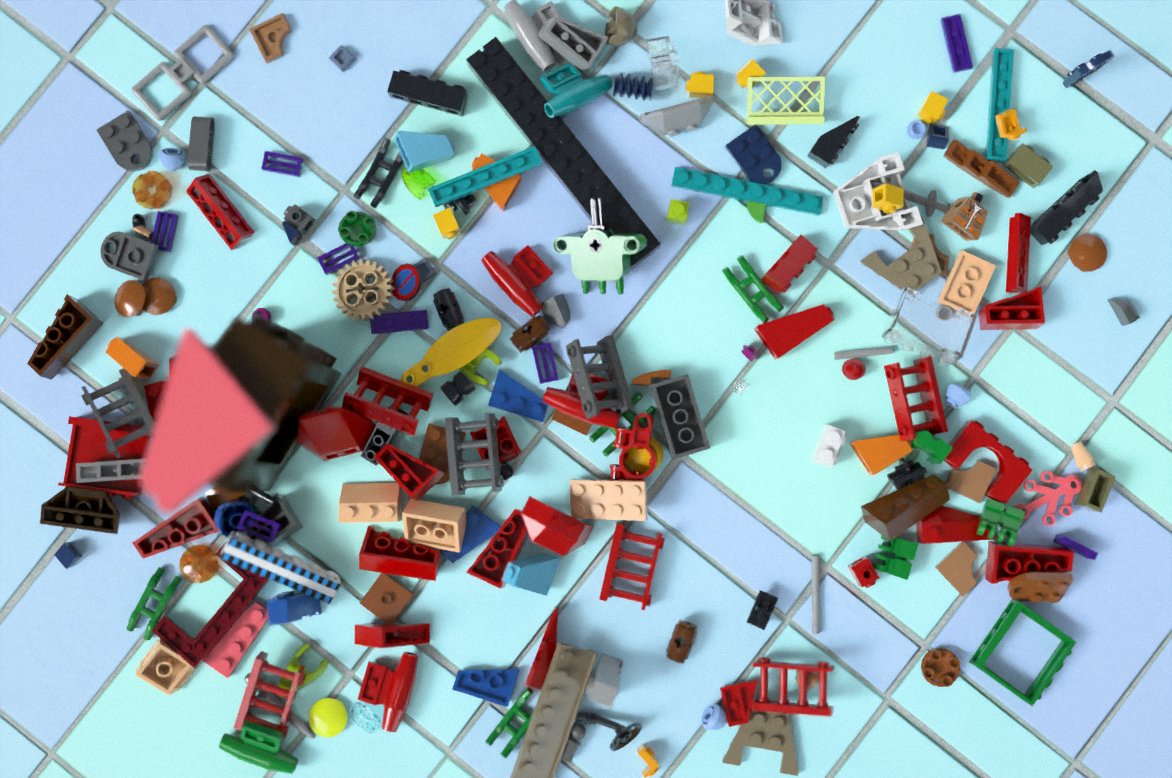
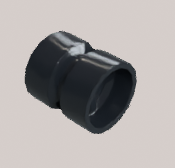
[440,370,476,406]

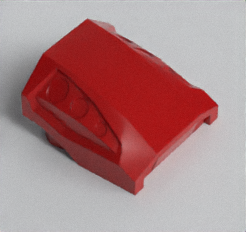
[470,416,522,470]

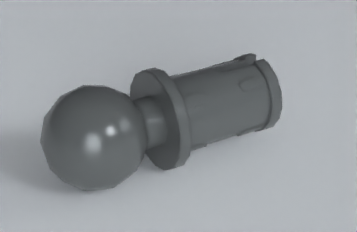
[562,724,586,761]

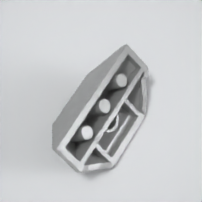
[640,95,715,137]

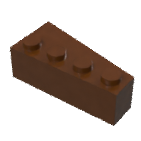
[27,294,103,380]
[861,474,950,541]

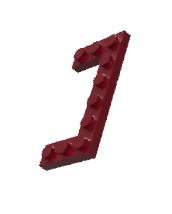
[152,540,270,669]

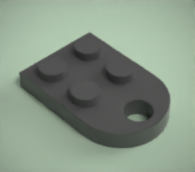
[96,110,153,172]
[100,232,159,282]

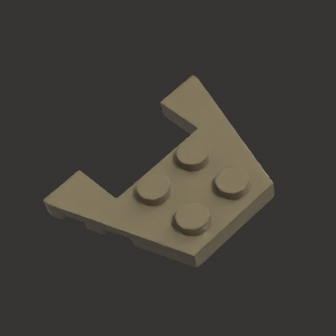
[860,216,942,296]
[722,707,798,776]

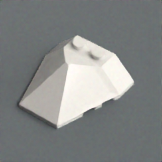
[725,0,783,46]
[833,152,923,230]

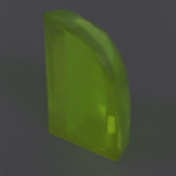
[401,168,436,201]

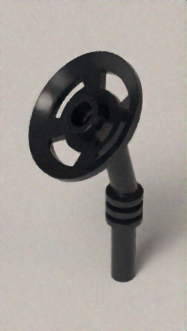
[575,712,642,751]

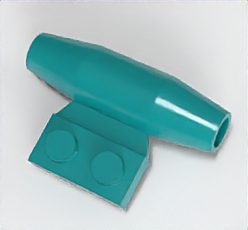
[540,63,613,118]

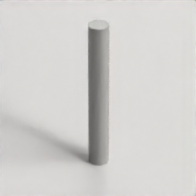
[834,346,892,360]

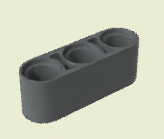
[187,116,215,172]

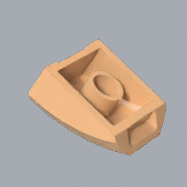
[135,639,194,695]

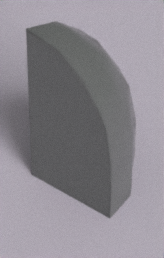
[541,294,570,326]
[1107,297,1140,326]

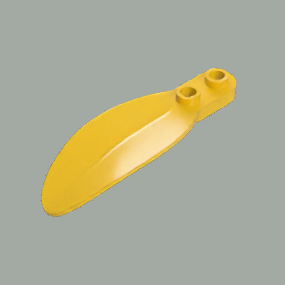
[401,318,502,387]

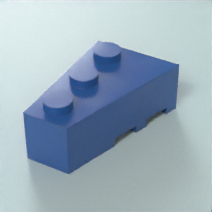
[266,591,322,626]

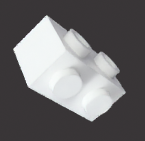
[810,424,846,468]

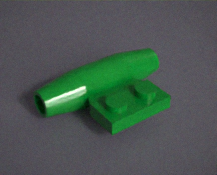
[218,720,299,774]

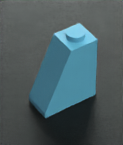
[394,130,454,173]
[502,553,561,596]

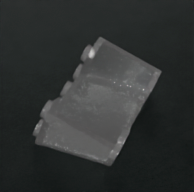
[881,287,977,366]

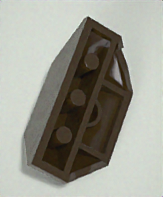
[39,486,120,534]

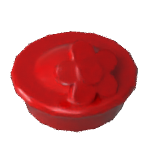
[842,359,866,381]

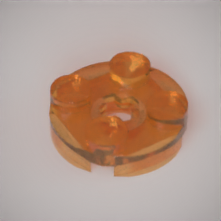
[132,171,172,210]

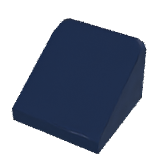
[926,124,949,150]
[282,221,303,246]
[54,542,82,569]

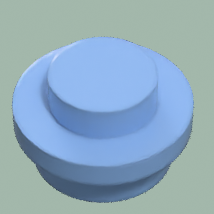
[907,120,926,140]

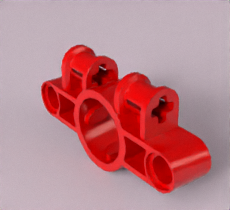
[609,412,658,481]

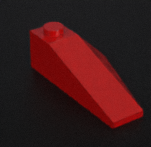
[916,505,995,544]
[525,607,558,690]

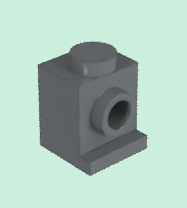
[283,204,316,235]

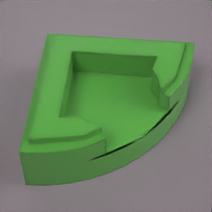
[747,201,766,224]

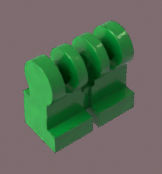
[910,431,953,464]
[976,498,1025,546]
[872,535,918,580]

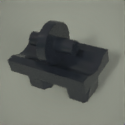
[443,193,477,216]
[887,458,927,490]
[746,590,778,630]

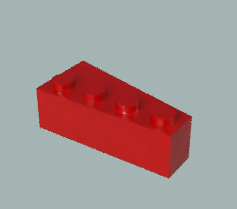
[985,541,1074,584]

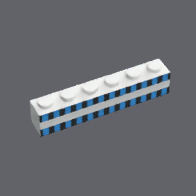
[220,531,340,604]

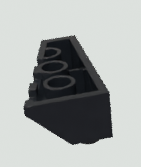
[1030,170,1103,245]

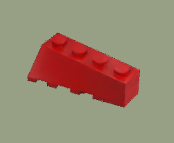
[359,526,440,581]

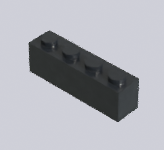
[387,70,468,117]

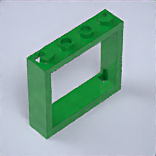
[969,599,1076,707]

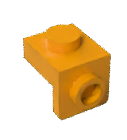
[995,108,1027,140]
[637,744,659,778]

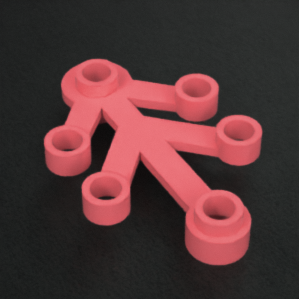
[1014,471,1082,526]

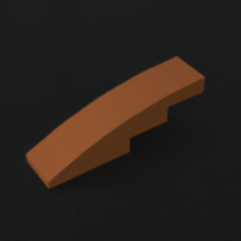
[943,140,1020,198]

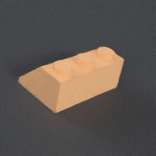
[339,483,401,523]
[402,499,466,552]

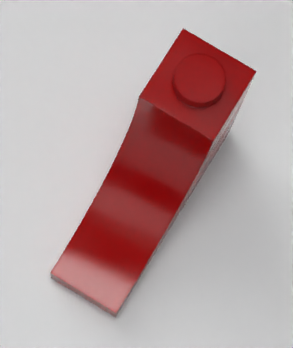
[354,623,430,649]

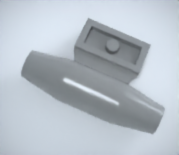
[503,0,563,72]

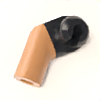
[132,213,153,240]

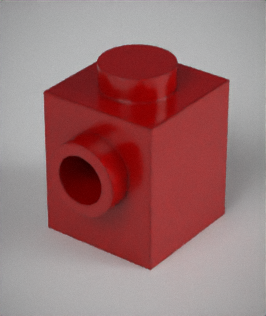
[847,556,879,588]

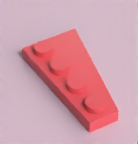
[203,601,268,678]

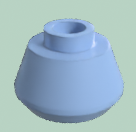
[159,148,186,171]
[945,383,971,408]
[701,704,727,730]

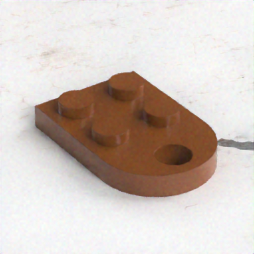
[419,423,466,484]
[1007,572,1074,603]

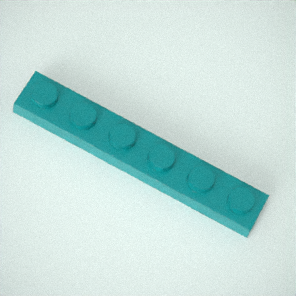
[985,48,1014,162]
[428,146,542,208]

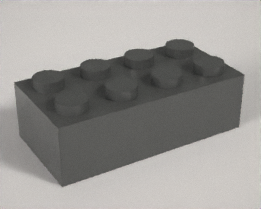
[650,374,710,460]

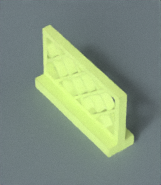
[746,76,825,125]

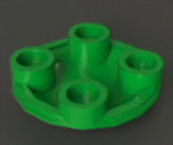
[338,211,377,247]

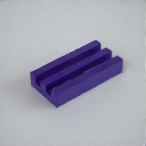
[261,151,303,178]
[151,211,179,252]
[317,243,360,275]
[532,343,559,384]
[237,510,282,543]
[1053,535,1098,560]

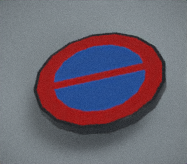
[391,264,422,301]

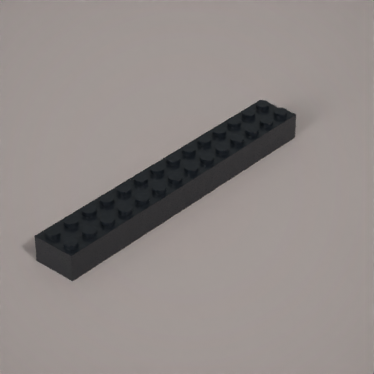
[466,37,661,271]

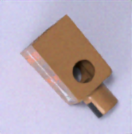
[940,192,988,241]

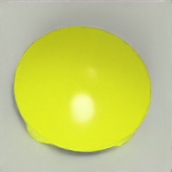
[309,698,348,737]

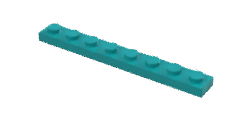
[671,167,824,216]

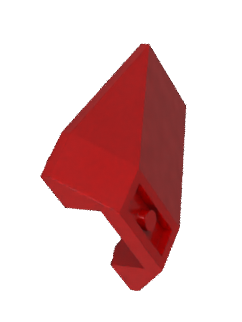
[297,406,376,461]

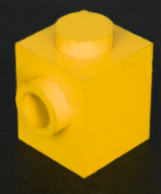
[734,58,766,89]
[686,71,714,98]
[917,91,948,124]
[872,183,904,213]
[433,207,461,240]

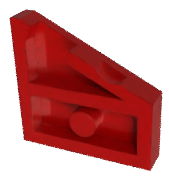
[720,680,757,727]

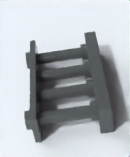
[566,335,634,419]
[81,368,156,458]
[445,413,504,496]

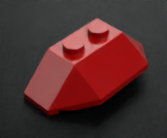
[521,496,593,556]

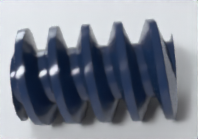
[613,72,653,101]

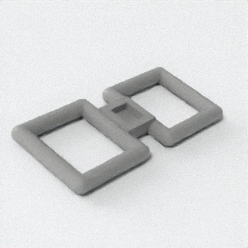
[131,24,234,121]

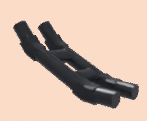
[353,138,404,208]

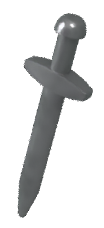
[873,182,952,217]
[244,673,315,739]

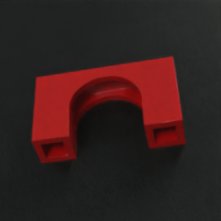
[944,420,1033,504]

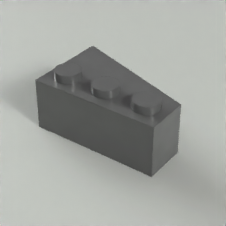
[245,493,303,548]

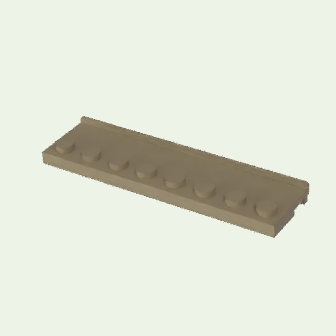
[510,642,598,778]

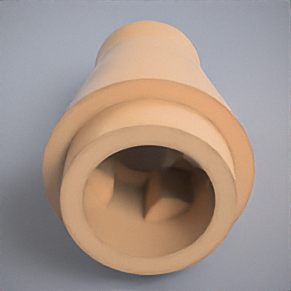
[1070,441,1096,471]

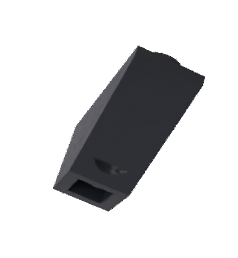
[807,116,860,168]
[361,404,408,466]

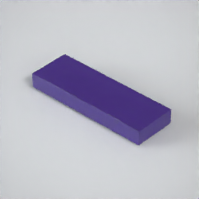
[940,14,973,74]
[370,310,429,335]

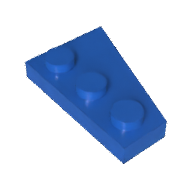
[488,369,548,422]
[438,505,501,563]
[452,669,520,707]

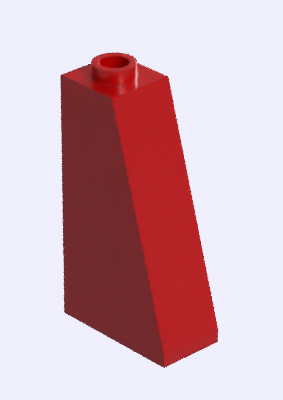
[754,304,835,360]

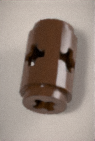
[509,315,551,353]
[666,619,697,664]

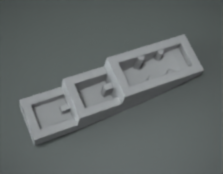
[76,459,145,483]

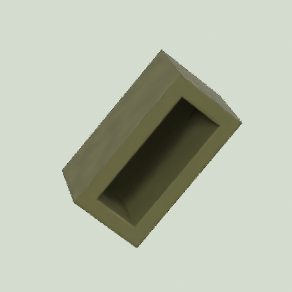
[1003,143,1053,188]
[1075,469,1115,513]

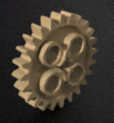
[332,259,394,321]

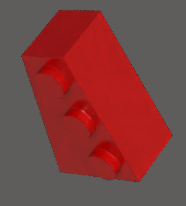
[761,235,818,295]
[978,286,1045,330]
[374,443,445,501]

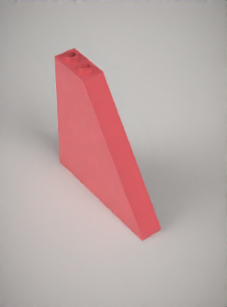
[140,327,276,513]

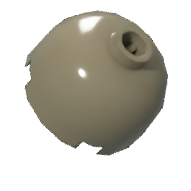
[604,6,637,46]

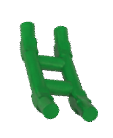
[722,255,784,323]
[589,392,656,457]
[126,567,182,641]
[485,687,534,759]

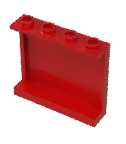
[58,416,151,499]

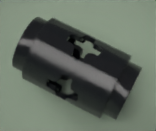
[433,288,465,331]

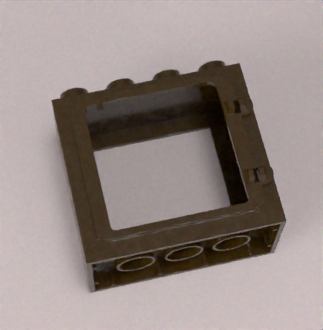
[207,313,342,493]

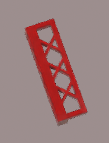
[186,174,255,250]
[1005,213,1031,294]

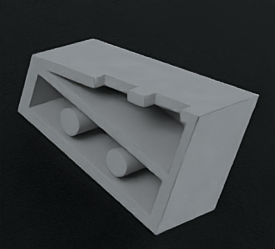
[538,16,609,70]
[586,653,623,708]

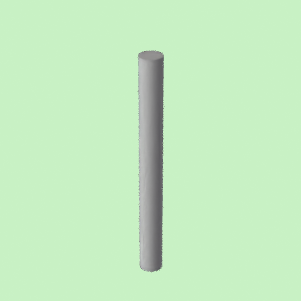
[812,555,820,634]

